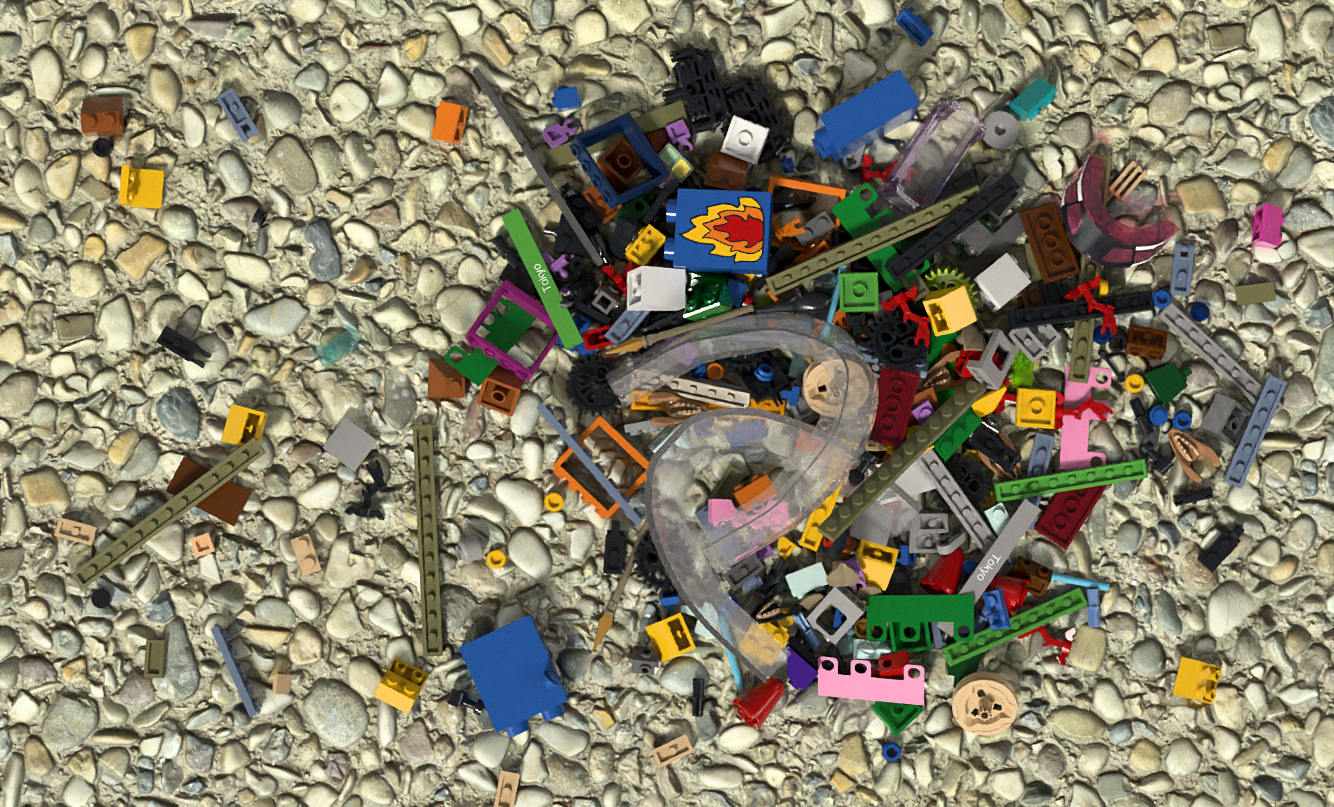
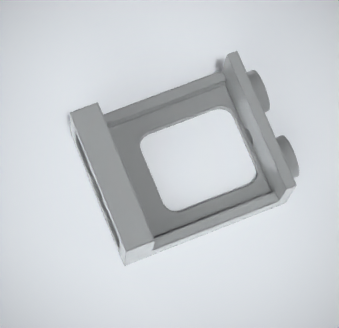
[966,328,1017,390]
[806,586,868,645]

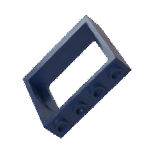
[569,112,671,209]

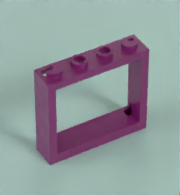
[465,280,560,382]

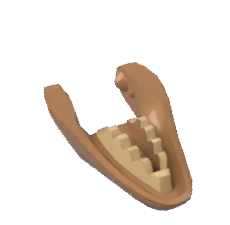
[917,350,970,392]
[648,392,708,426]
[1168,429,1220,484]
[977,431,1023,481]

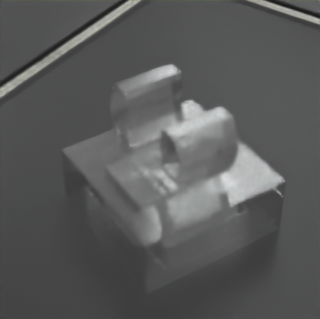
[1026,542,1050,564]

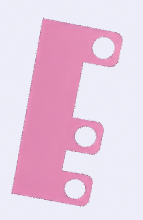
[1059,365,1112,470]
[818,657,924,705]

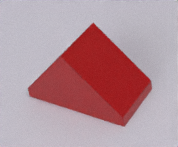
[581,324,615,351]

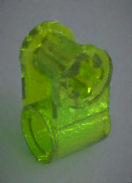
[1011,353,1033,389]

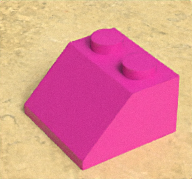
[1251,203,1284,249]

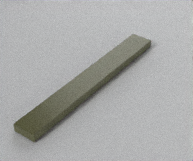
[544,100,687,170]

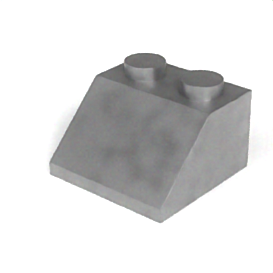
[1200,393,1252,448]

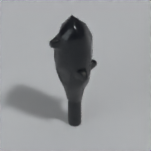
[756,291,831,316]

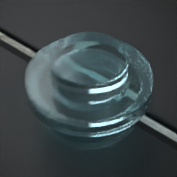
[819,271,839,289]
[838,635,855,655]

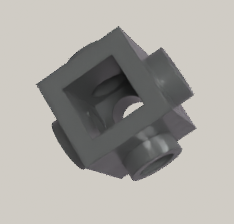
[592,281,623,314]
[631,646,660,675]

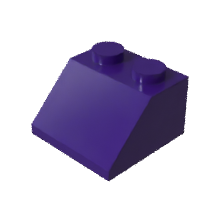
[785,646,819,691]

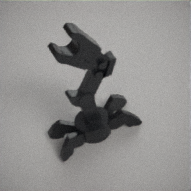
[345,459,387,520]

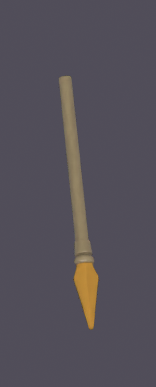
[605,304,754,354]
[593,507,658,650]

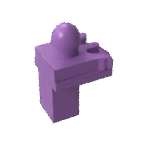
[542,252,569,279]

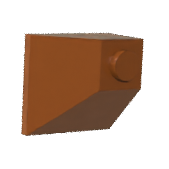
[428,359,467,399]

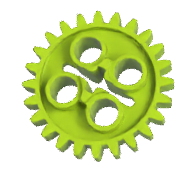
[923,266,978,323]

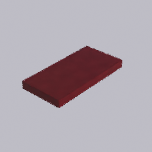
[863,364,920,448]
[1033,470,1107,550]

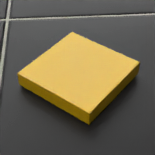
[1015,388,1056,429]

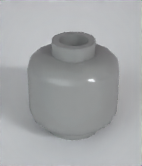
[455,535,486,563]

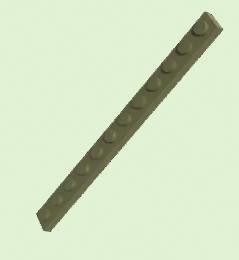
[1068,154,1112,384]
[764,184,981,296]
[818,377,986,542]
[413,424,443,657]
[71,437,266,589]

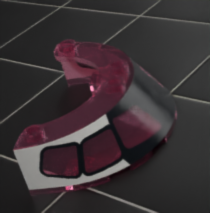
[1060,154,1180,269]

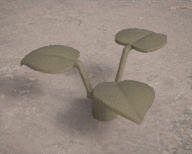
[956,288,1015,351]
[798,560,884,613]

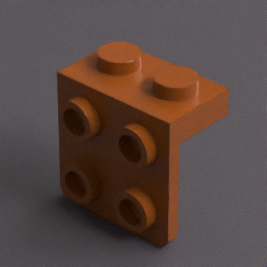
[581,185,623,225]

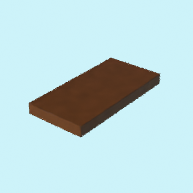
[1019,202,1081,284]
[166,457,252,526]

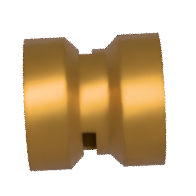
[853,618,874,638]

